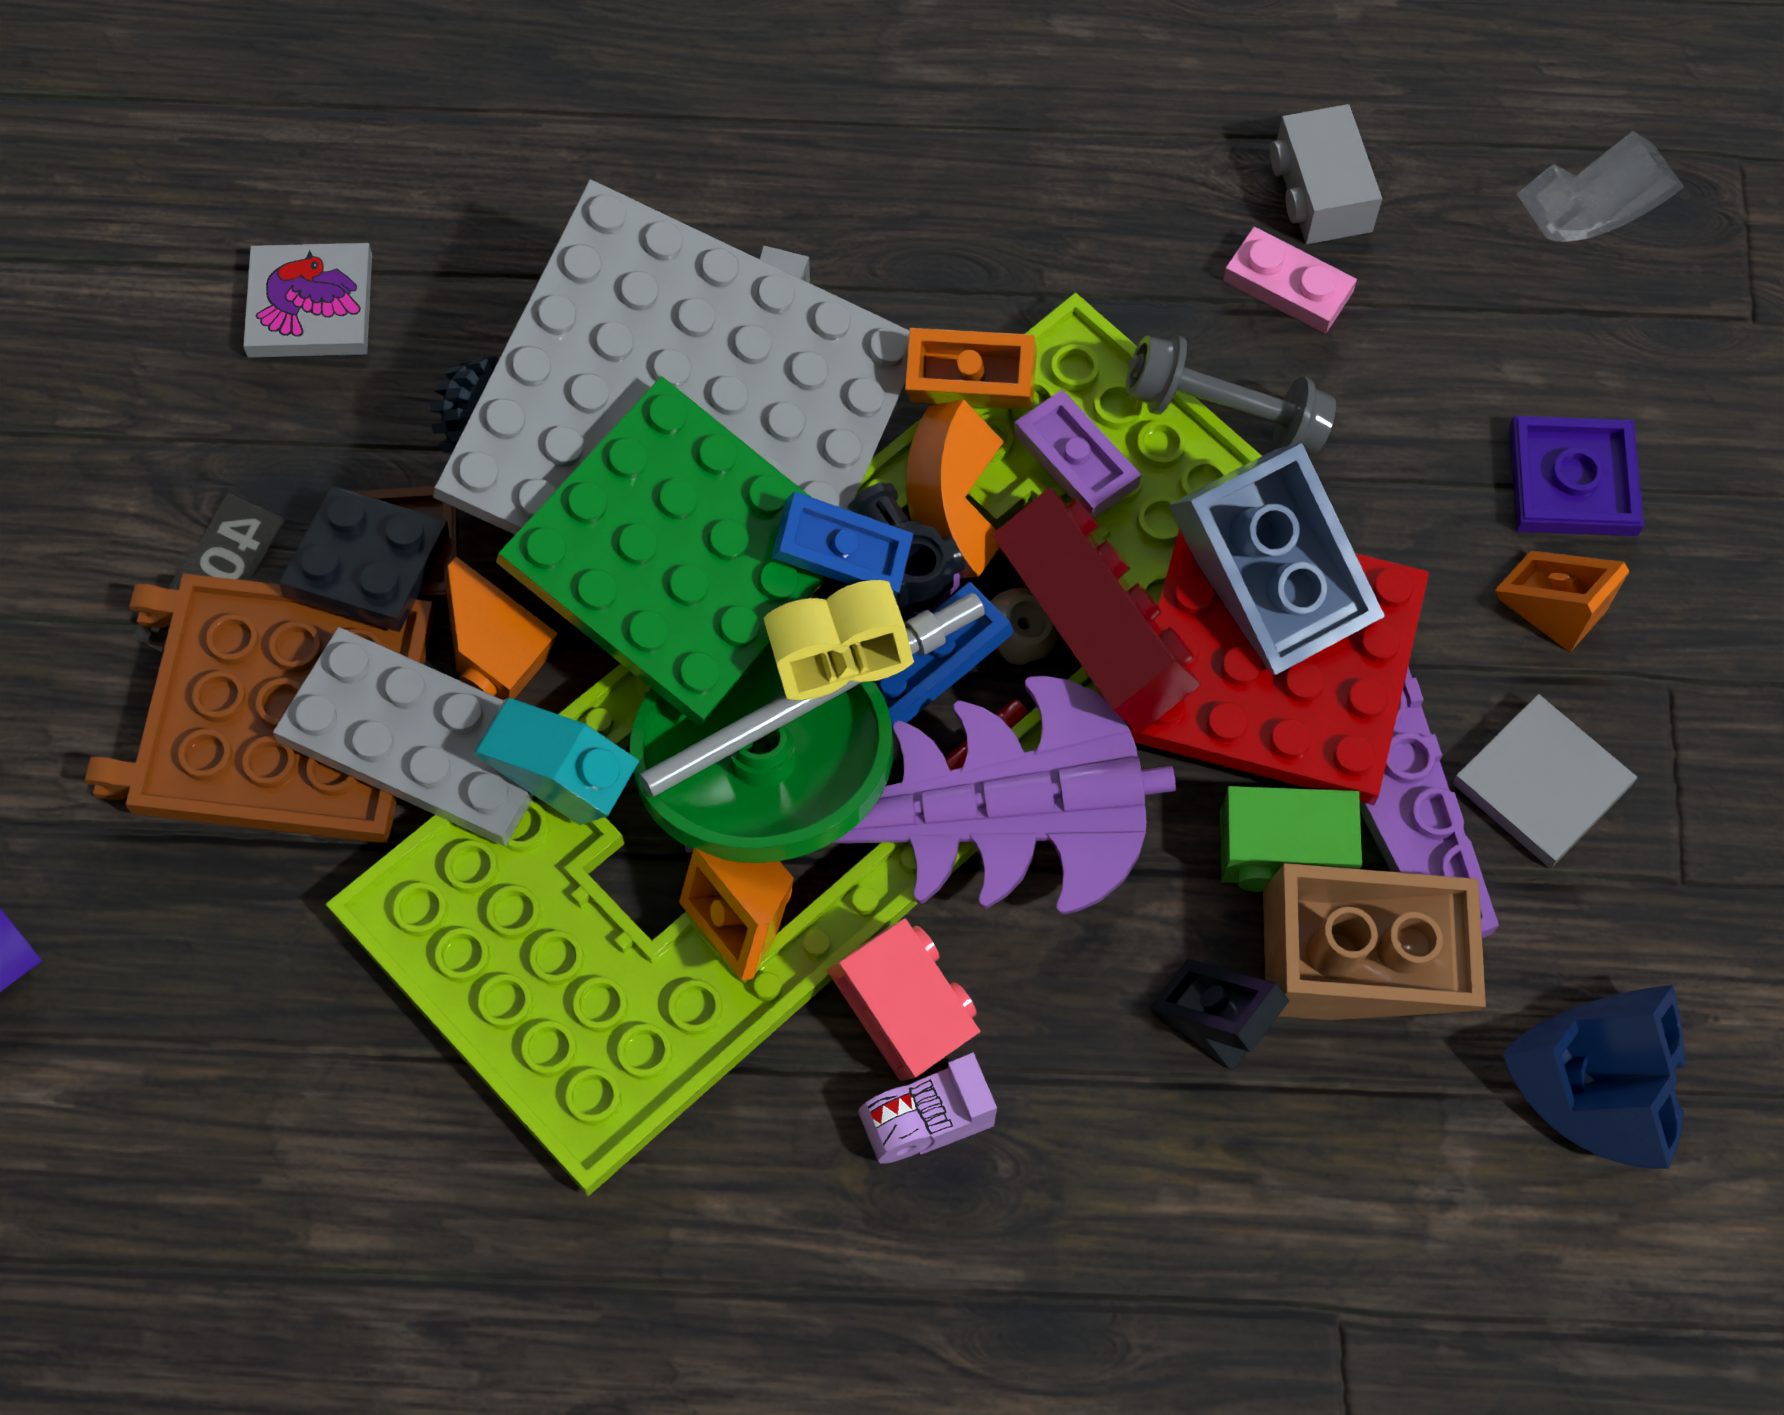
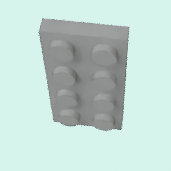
[273,627,535,846]

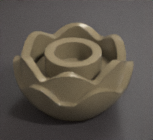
[990,587,1059,665]

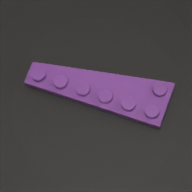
[1360,667,1499,938]

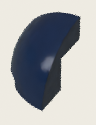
[1502,985,1686,1169]

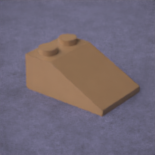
[1263,863,1486,1020]

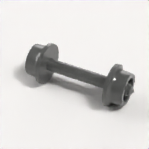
[1125,335,1336,455]

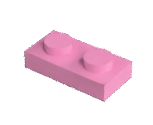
[1223,227,1357,334]

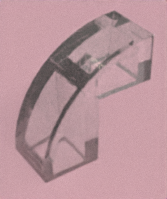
[1517,131,1684,242]

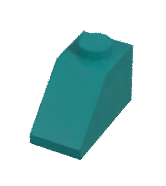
[472,698,640,825]

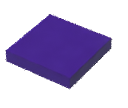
[1509,416,1644,536]

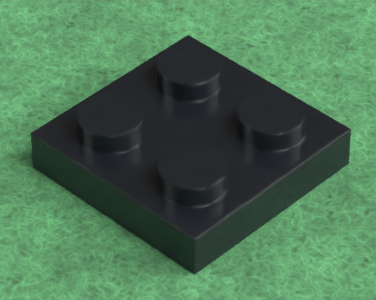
[279,486,450,632]

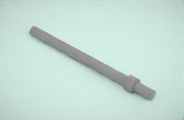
[639,593,985,798]

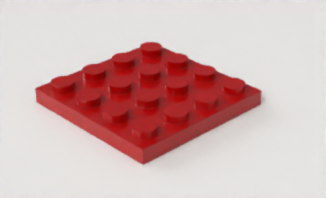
[1126,529,1429,805]

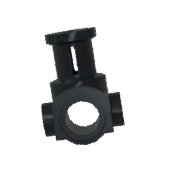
[846,483,965,614]

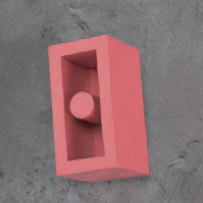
[826,918,981,1081]

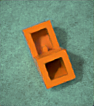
[906,399,1004,579]

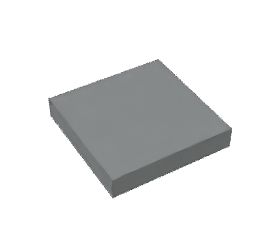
[1452,694,1638,869]

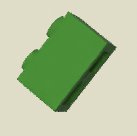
[1220,786,1362,892]

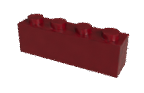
[992,487,1201,733]

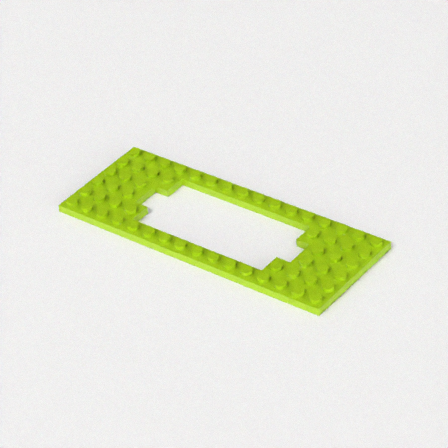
[326,292,1262,1196]

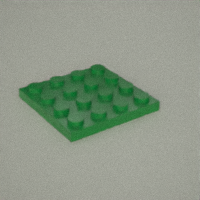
[496,376,826,727]

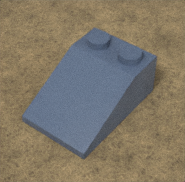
[1168,443,1385,675]

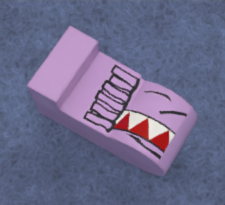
[858,1052,997,1164]

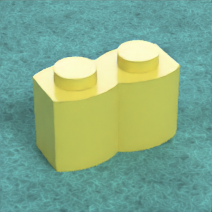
[763,580,914,700]

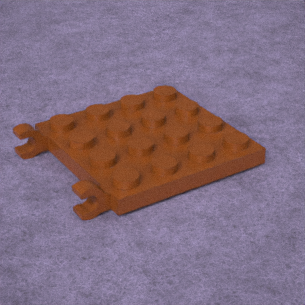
[85,573,435,844]

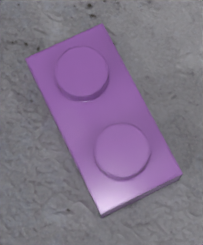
[1013,389,1141,518]

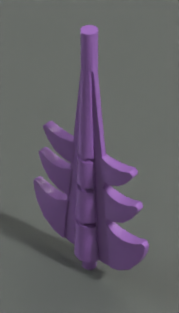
[685,676,1176,915]

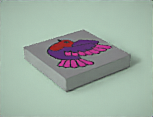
[243,243,372,357]

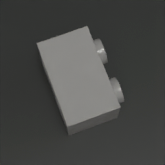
[1270,104,1382,244]

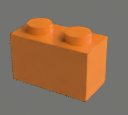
[905,328,1037,410]

